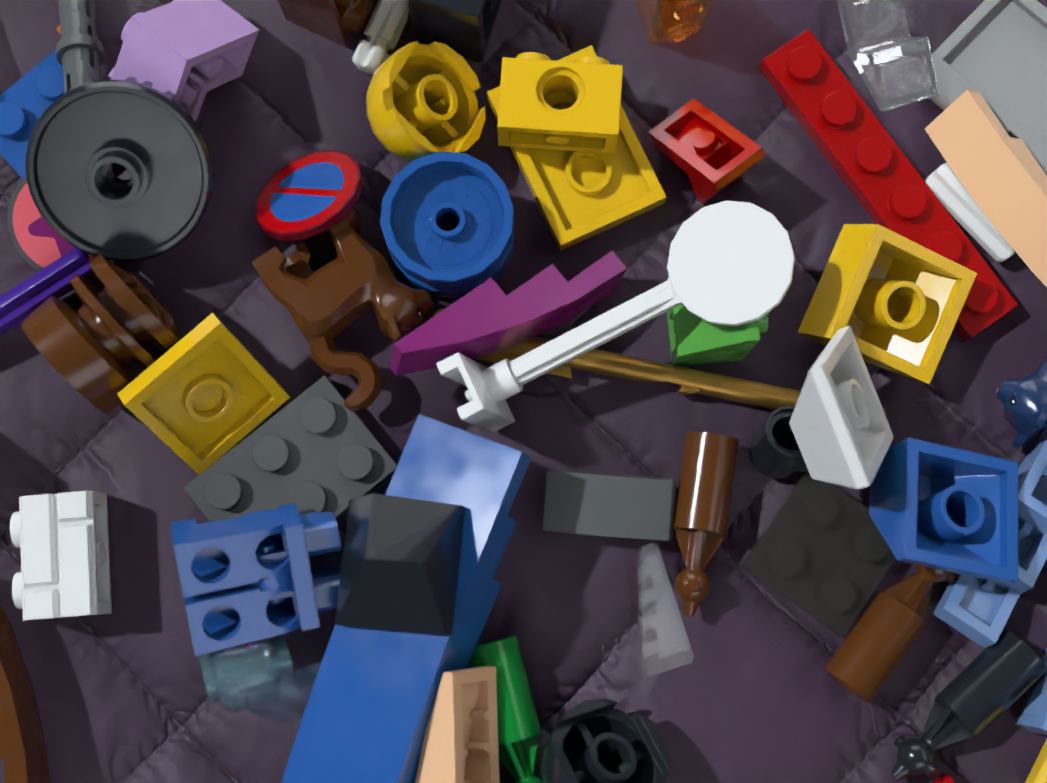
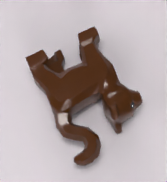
[252,207,434,411]

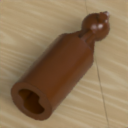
[673,431,739,617]
[823,565,958,704]

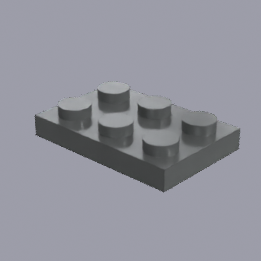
[183,375,397,522]

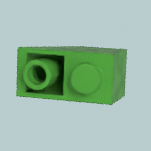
[667,305,768,366]

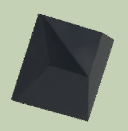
[335,493,465,635]

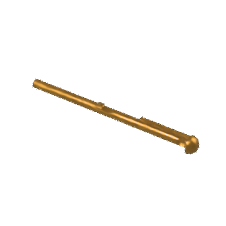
[425,308,886,416]

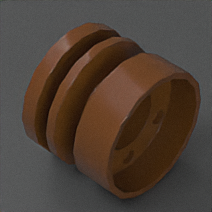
[21,253,183,416]

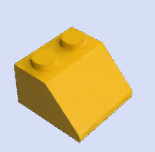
[798,224,977,384]

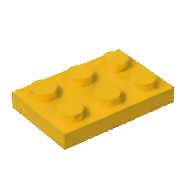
[487,45,667,251]

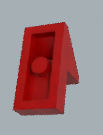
[648,98,765,205]

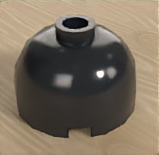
[541,698,671,783]

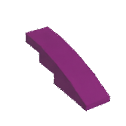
[388,251,627,376]

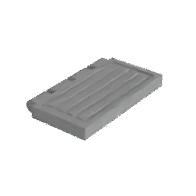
[917,0,1047,175]

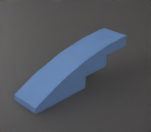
[933,427,1047,649]

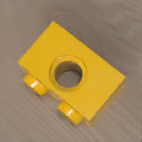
[497,52,623,154]

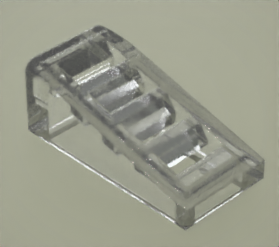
[637,542,694,676]

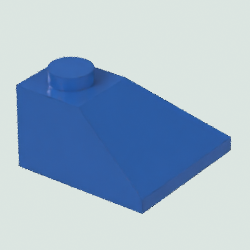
[869,437,1018,584]

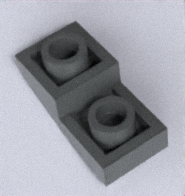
[543,470,676,541]

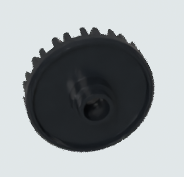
[25,77,216,262]

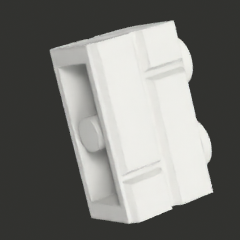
[10,491,112,621]

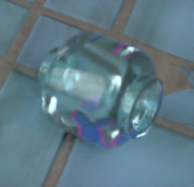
[198,637,293,713]

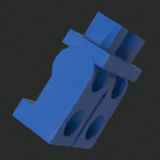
[170,503,342,657]

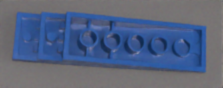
[281,414,532,783]

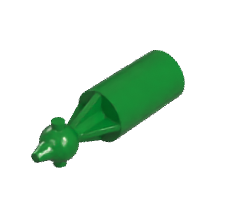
[468,635,543,783]

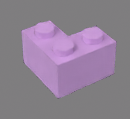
[108,0,259,122]

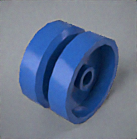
[380,152,514,299]

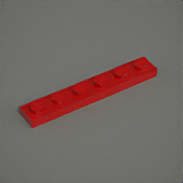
[759,29,1018,342]

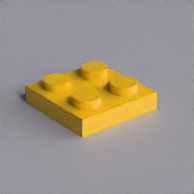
[117,313,290,475]

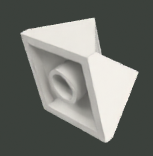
[789,326,894,489]

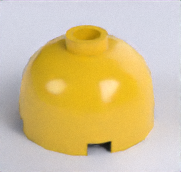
[366,41,486,162]

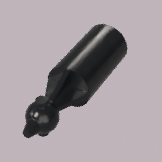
[890,630,1047,781]

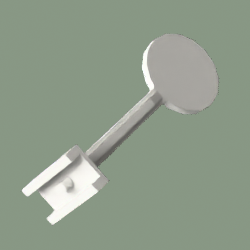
[436,201,795,432]

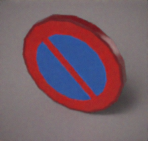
[255,150,364,241]

